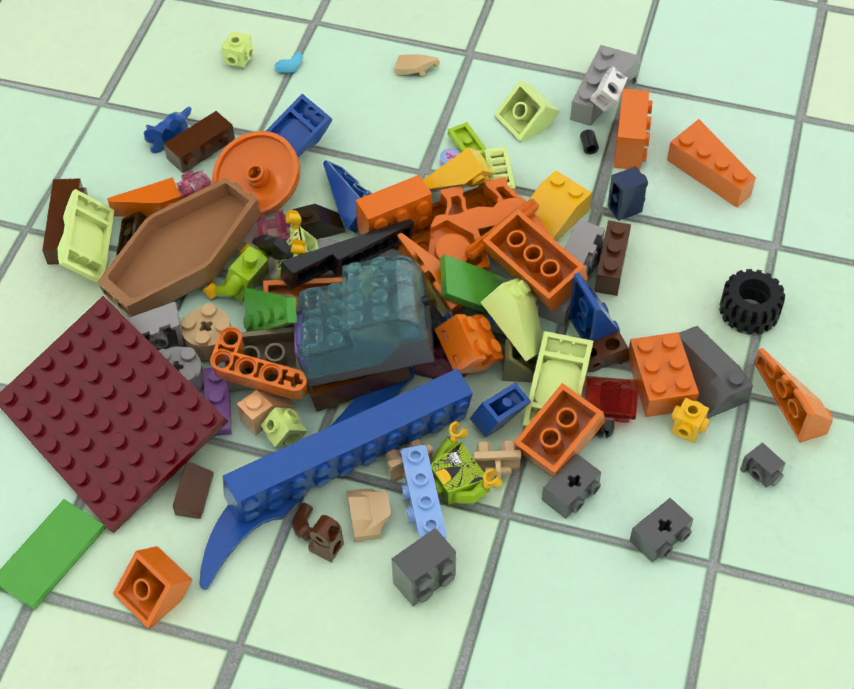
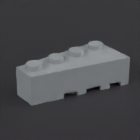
[570,45,641,126]
[536,219,605,326]
[127,301,185,351]

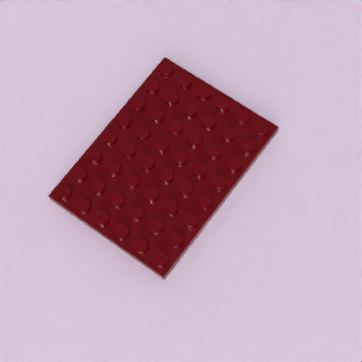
[0,296,229,533]

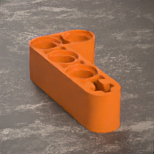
[210,327,308,400]

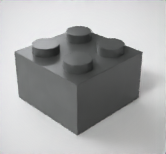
[391,528,456,606]

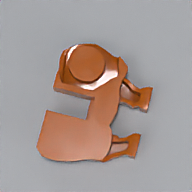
[428,177,550,271]

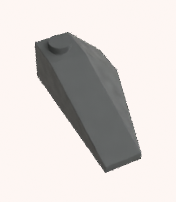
[679,326,753,418]

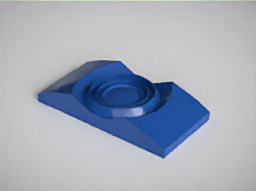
[266,93,332,158]

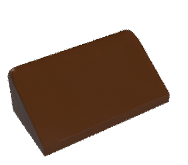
[173,462,214,519]

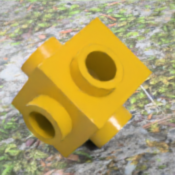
[671,398,710,443]

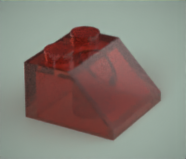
[584,376,639,423]

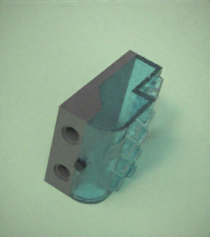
[296,255,434,387]

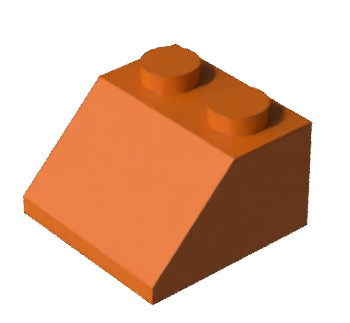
[113,546,193,628]

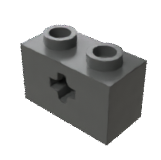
[542,454,601,519]
[629,498,694,563]

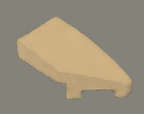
[394,54,440,77]

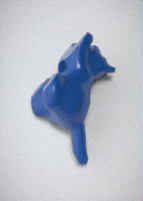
[144,107,192,153]

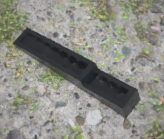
[280,219,414,290]

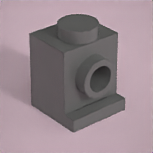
[740,442,786,488]

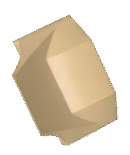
[347,488,392,542]

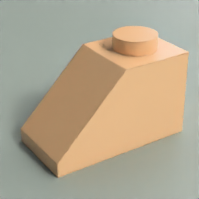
[237,390,295,436]

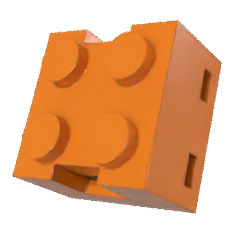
[434,314,504,373]

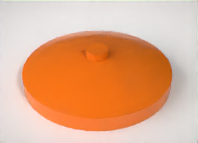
[212,131,301,217]

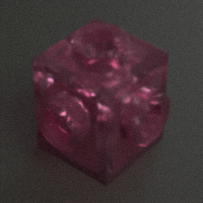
[176,170,211,199]

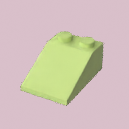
[481,277,543,361]

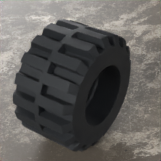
[719,269,785,335]

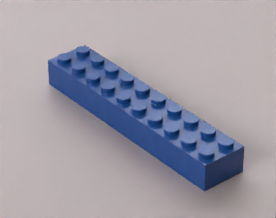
[223,368,473,523]

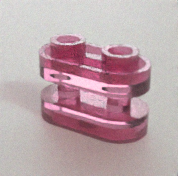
[257,210,290,241]

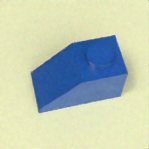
[470,382,532,438]

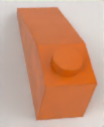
[107,177,182,218]

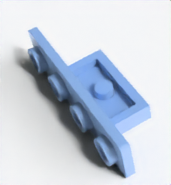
[401,445,447,539]

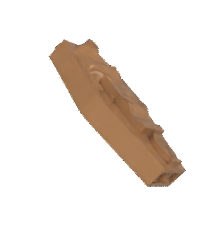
[98,178,261,317]

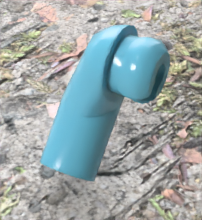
[274,52,303,74]

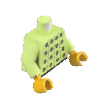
[270,210,319,280]

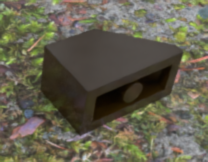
[292,204,345,240]

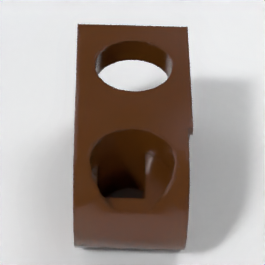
[588,331,629,372]
[308,515,344,563]

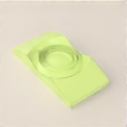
[57,189,115,283]
[522,331,593,427]

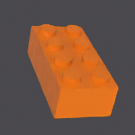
[482,209,588,312]

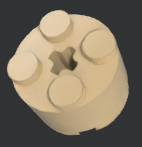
[181,303,231,363]

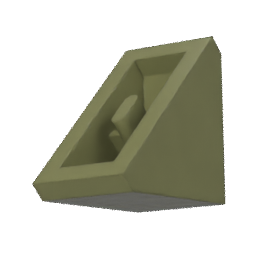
[502,339,538,382]

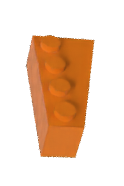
[667,119,756,208]

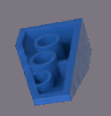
[323,160,372,233]

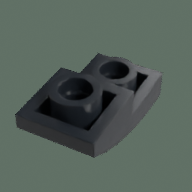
[252,234,293,260]

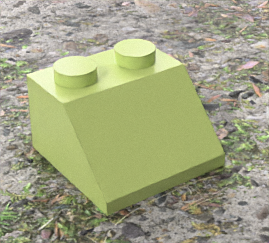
[494,80,560,142]

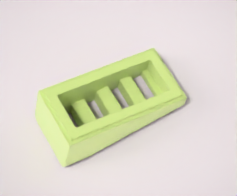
[484,146,515,191]

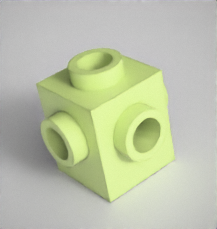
[221,31,253,68]
[261,407,307,448]

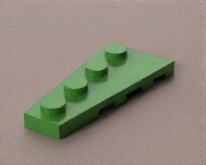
[243,288,297,332]

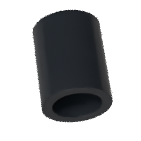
[580,129,599,155]

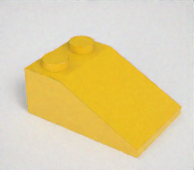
[423,147,494,193]
[530,170,592,241]

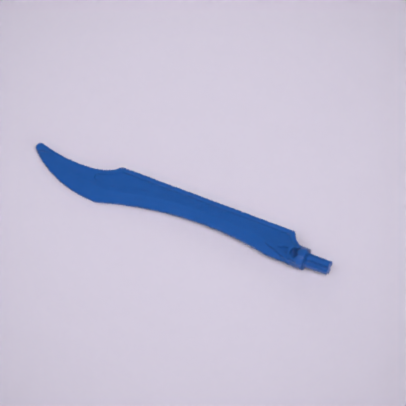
[199,366,415,590]

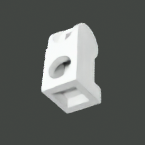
[590,66,627,112]

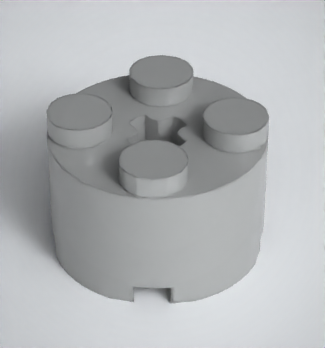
[159,347,204,393]

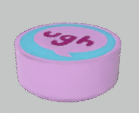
[440,148,460,166]

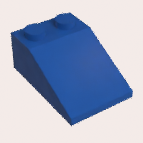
[569,272,620,342]

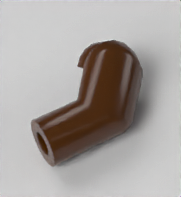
[292,503,313,541]

